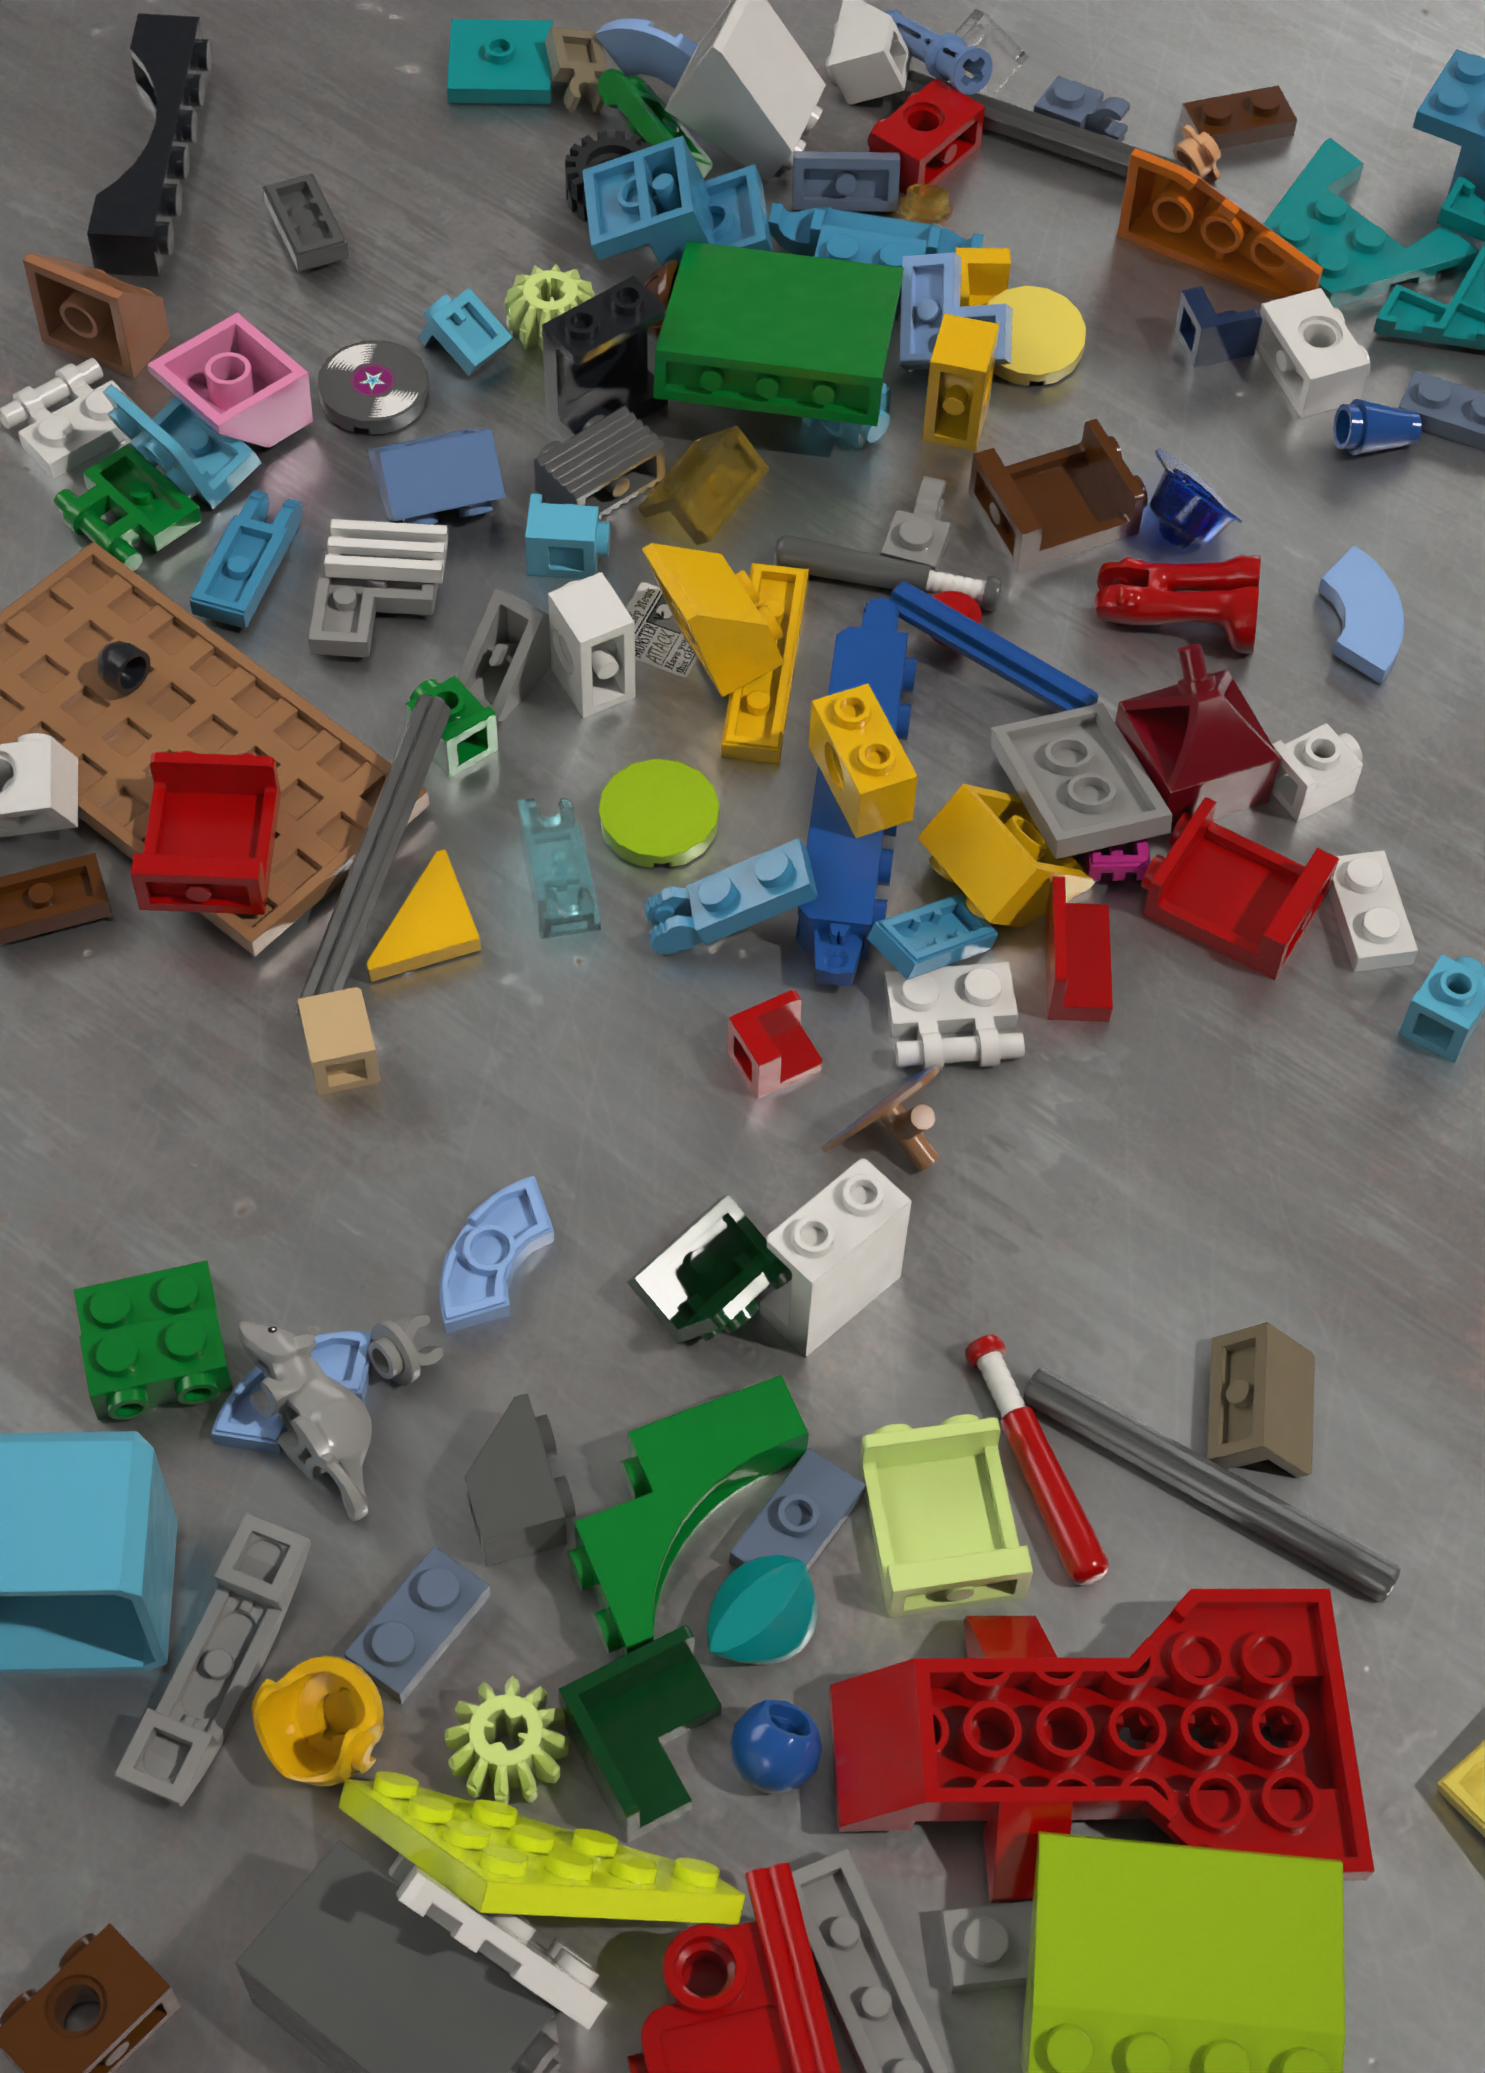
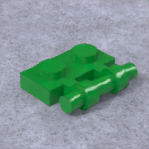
[53,444,202,571]

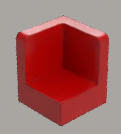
[727,989,822,1099]

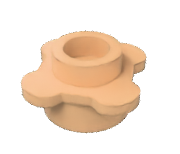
[1173,125,1221,181]

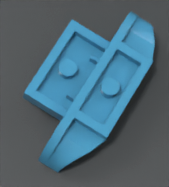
[768,203,984,299]

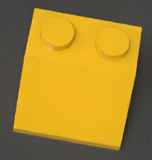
[642,543,784,698]
[917,784,1096,928]

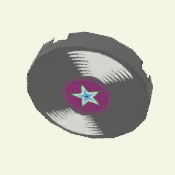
[318,341,429,434]

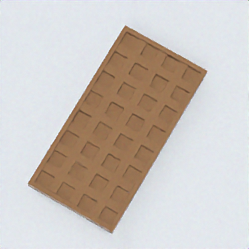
[0,542,429,956]

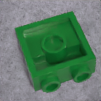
[74,1260,233,1420]

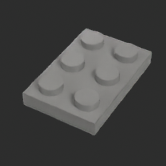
[990,703,1172,859]

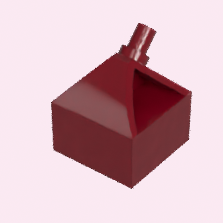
[1115,644,1281,836]

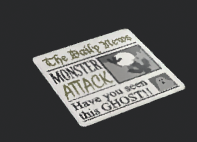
[626,582,698,678]

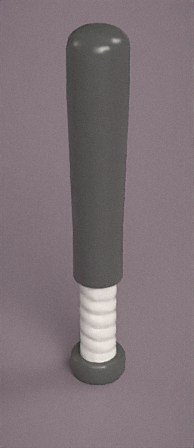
[774,535,1002,611]

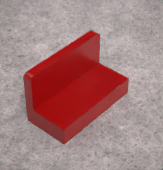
[1045,876,1113,1022]

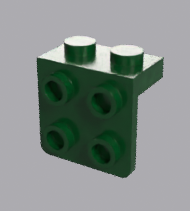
[627,1194,792,1343]

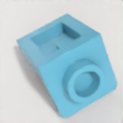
[417,288,513,376]

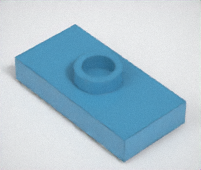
[867,894,999,980]

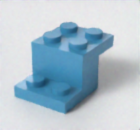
[1412,49,1485,201]
[582,136,773,266]

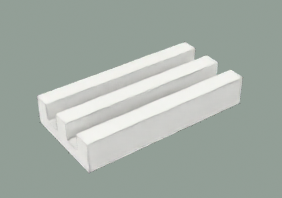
[324,519,449,584]

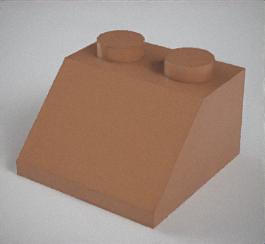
[23,253,170,380]

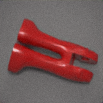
[1095,555,1261,654]

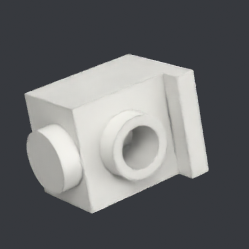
[1272,723,1363,822]

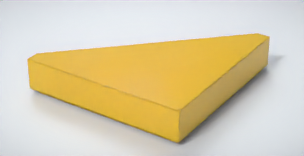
[366,849,481,982]

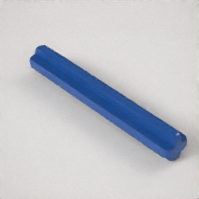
[889,582,1099,712]

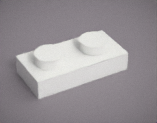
[1328,850,1418,972]

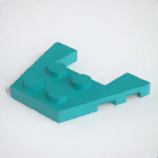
[1263,138,1479,307]
[1373,176,1485,350]

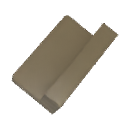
[1207,1322,1315,1478]

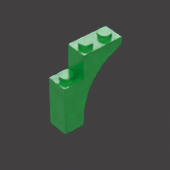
[567,1375,809,1657]

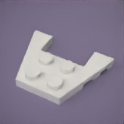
[388,1854,607,2030]

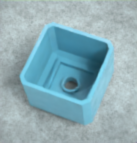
[0,1431,178,1673]

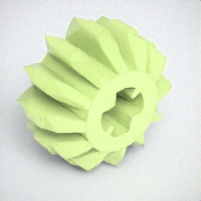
[504,263,595,351]
[445,1676,570,1805]

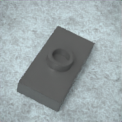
[262,173,349,272]

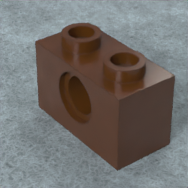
[0,1923,181,2073]

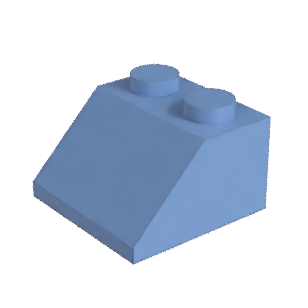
[367,427,506,525]

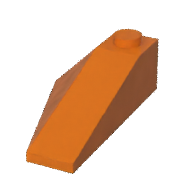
[1117,148,1323,300]

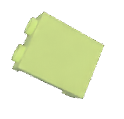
[859,1414,1033,1618]

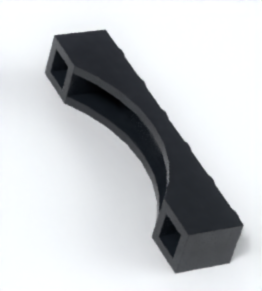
[87,13,212,277]

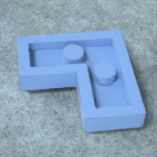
[899,252,1013,370]

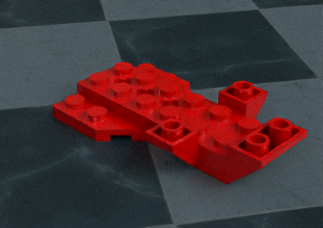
[828,1589,1375,1903]

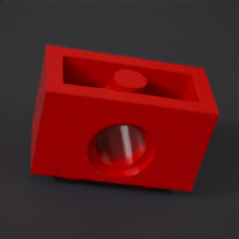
[867,78,985,201]

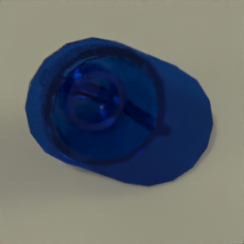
[1150,448,1243,549]

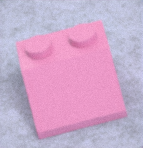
[148,312,313,448]

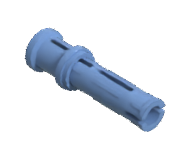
[885,9,993,95]

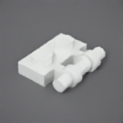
[0,358,141,480]
[883,962,1025,1070]

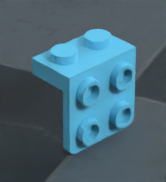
[103,384,261,509]

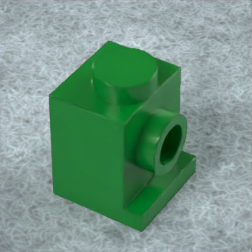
[405,675,499,779]

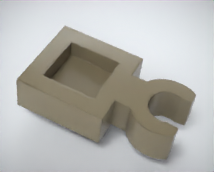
[545,27,608,114]

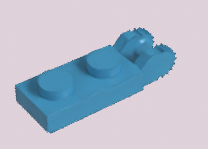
[190,490,303,629]
[644,838,818,955]

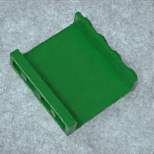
[653,241,904,427]

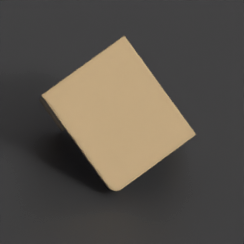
[297,987,381,1096]

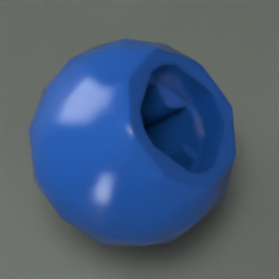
[730,1700,822,1793]

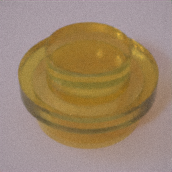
[899,184,953,225]

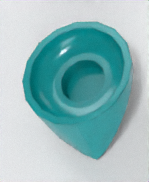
[707,1555,819,1665]

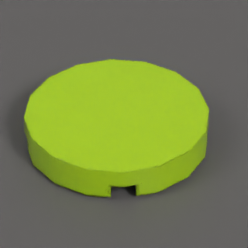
[598,758,720,868]

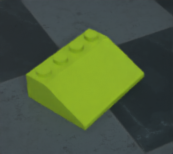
[1020,1831,1346,2073]

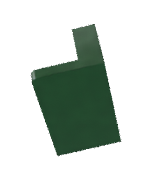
[558,1625,722,1844]

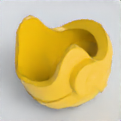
[251,1655,385,1787]

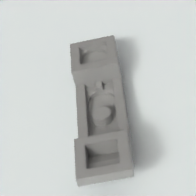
[114,1513,312,1807]

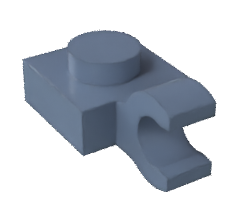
[1034,76,1130,141]

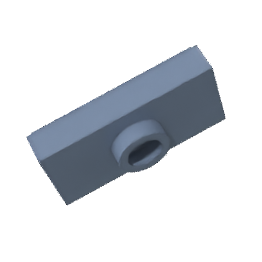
[729,1448,866,1570]

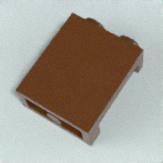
[968,419,1148,572]

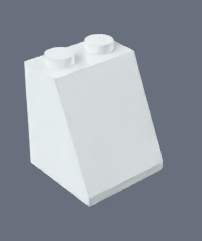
[664,0,826,182]

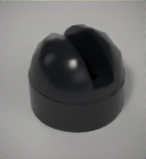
[97,641,150,694]

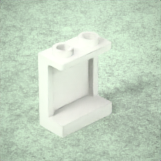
[760,1159,912,1358]

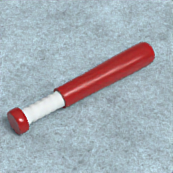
[965,1334,1109,1586]

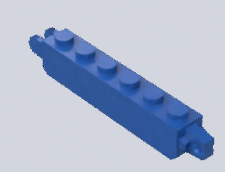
[796,596,917,987]

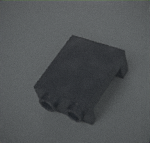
[542,275,668,440]

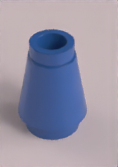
[1333,399,1422,455]

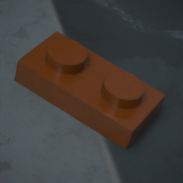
[1180,85,1297,149]
[0,853,113,945]

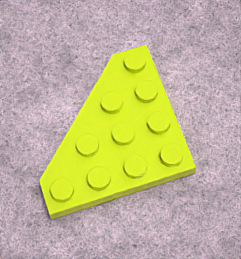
[338,1771,746,1925]

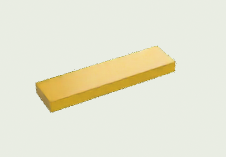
[721,563,809,764]

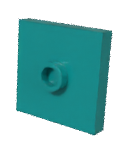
[447,19,553,104]

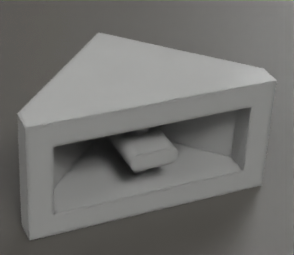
[457,588,551,722]

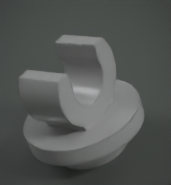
[368,1314,444,1386]

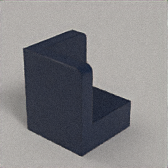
[1174,286,1262,368]

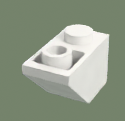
[826,0,912,105]

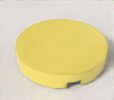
[987,285,1086,386]

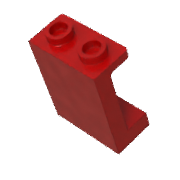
[130,751,281,915]
[1141,797,1339,980]

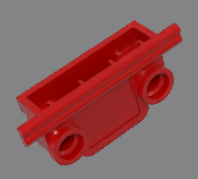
[627,1863,842,2073]

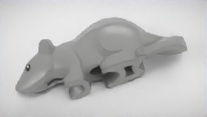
[239,1321,372,1522]

